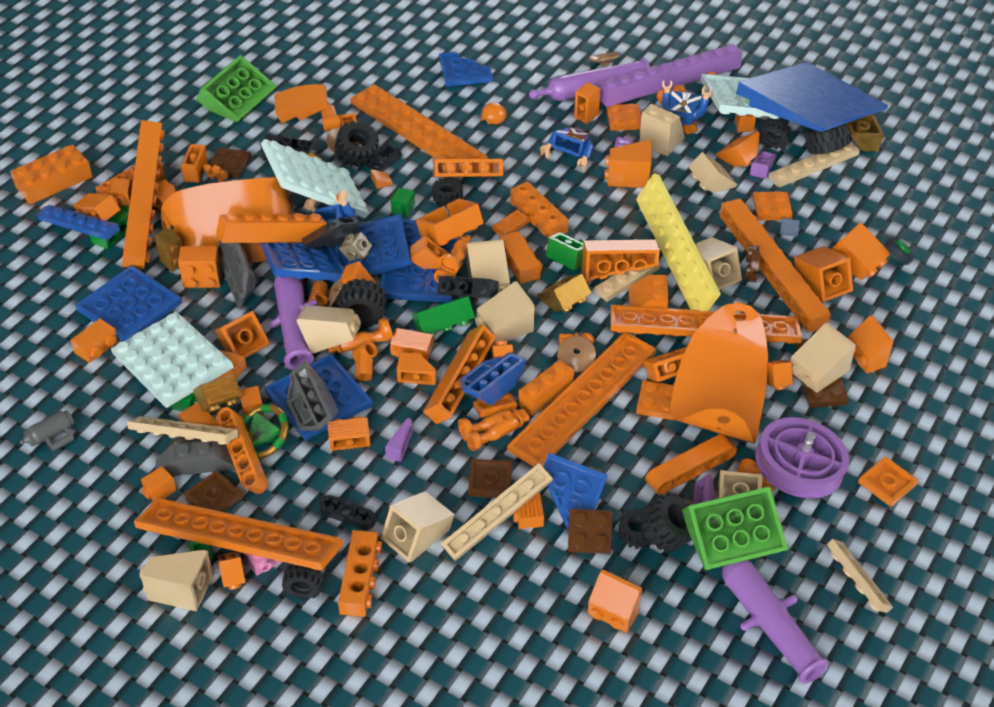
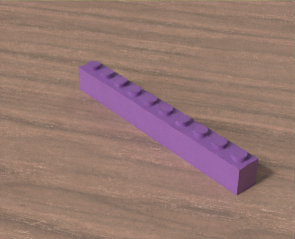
[599,44,743,107]

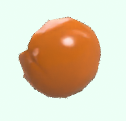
[481,102,507,125]

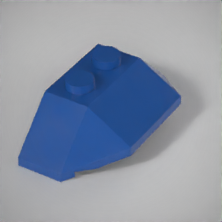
[460,353,526,405]

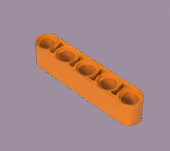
[216,407,268,494]
[645,434,737,495]

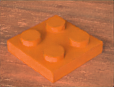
[606,104,641,131]
[752,192,793,220]
[636,380,674,420]
[858,456,918,507]

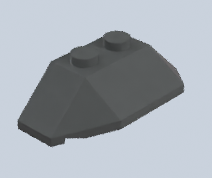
[218,240,258,309]
[287,361,339,431]
[155,436,236,476]

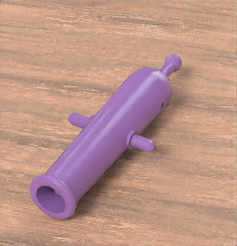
[529,58,650,101]
[268,276,317,370]
[722,560,829,684]

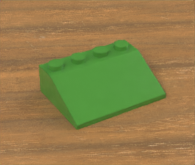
[196,55,277,123]
[682,487,788,570]

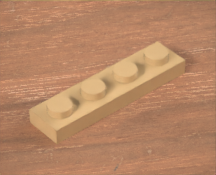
[595,263,660,302]
[827,539,893,613]

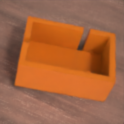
[416,198,483,246]

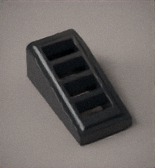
[366,143,402,172]

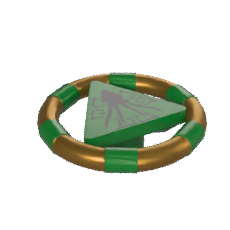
[243,404,289,459]

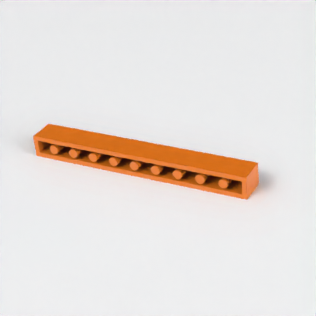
[122,120,165,269]
[720,198,830,333]

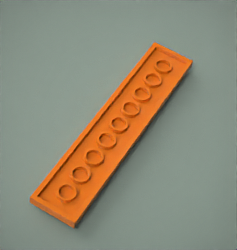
[350,84,488,159]
[610,305,802,344]
[507,332,656,467]
[134,498,343,571]

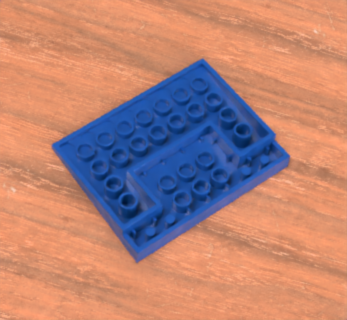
[736,62,888,132]

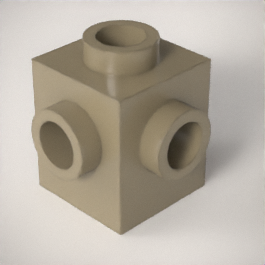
[339,232,372,261]

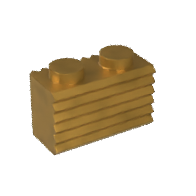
[154,228,182,272]
[193,375,243,413]

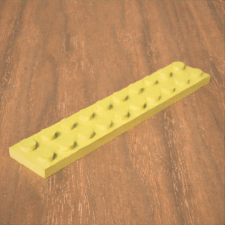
[636,174,721,311]

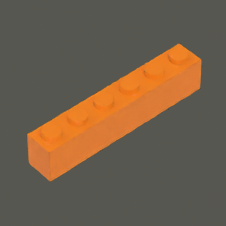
[216,213,327,243]
[423,324,496,424]

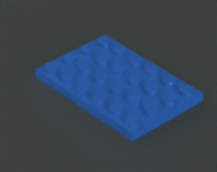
[380,219,461,303]

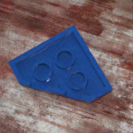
[439,52,493,87]
[543,453,608,528]

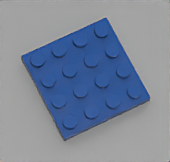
[335,214,412,276]
[260,242,344,282]
[75,265,182,342]
[264,354,373,441]

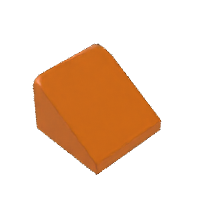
[339,113,357,126]
[371,170,393,189]

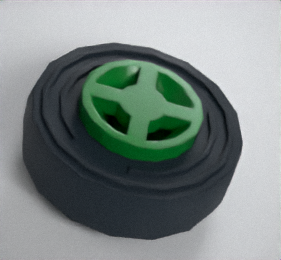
[884,236,914,265]

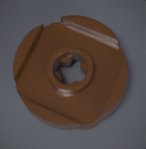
[744,246,760,283]

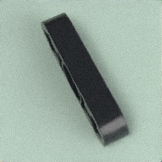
[319,495,376,530]

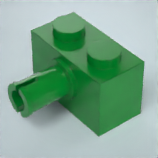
[546,232,585,270]

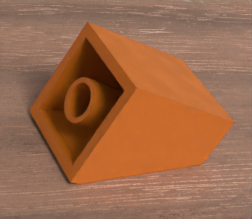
[605,140,652,188]
[832,222,890,280]
[794,246,853,302]

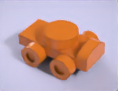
[203,164,228,182]

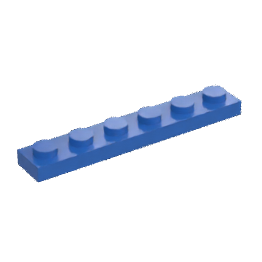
[37,205,120,240]

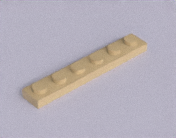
[768,141,860,188]
[127,416,238,444]
[441,463,553,561]

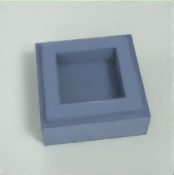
[780,218,800,237]

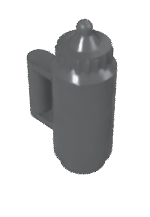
[20,410,74,452]

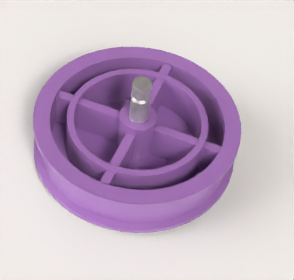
[755,417,849,498]

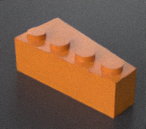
[581,240,660,283]

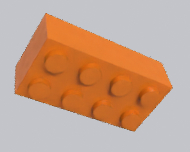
[10,144,92,205]

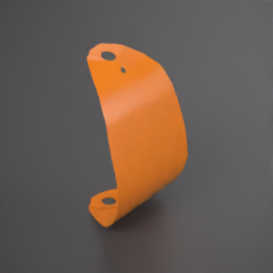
[161,177,294,263]
[670,302,768,444]

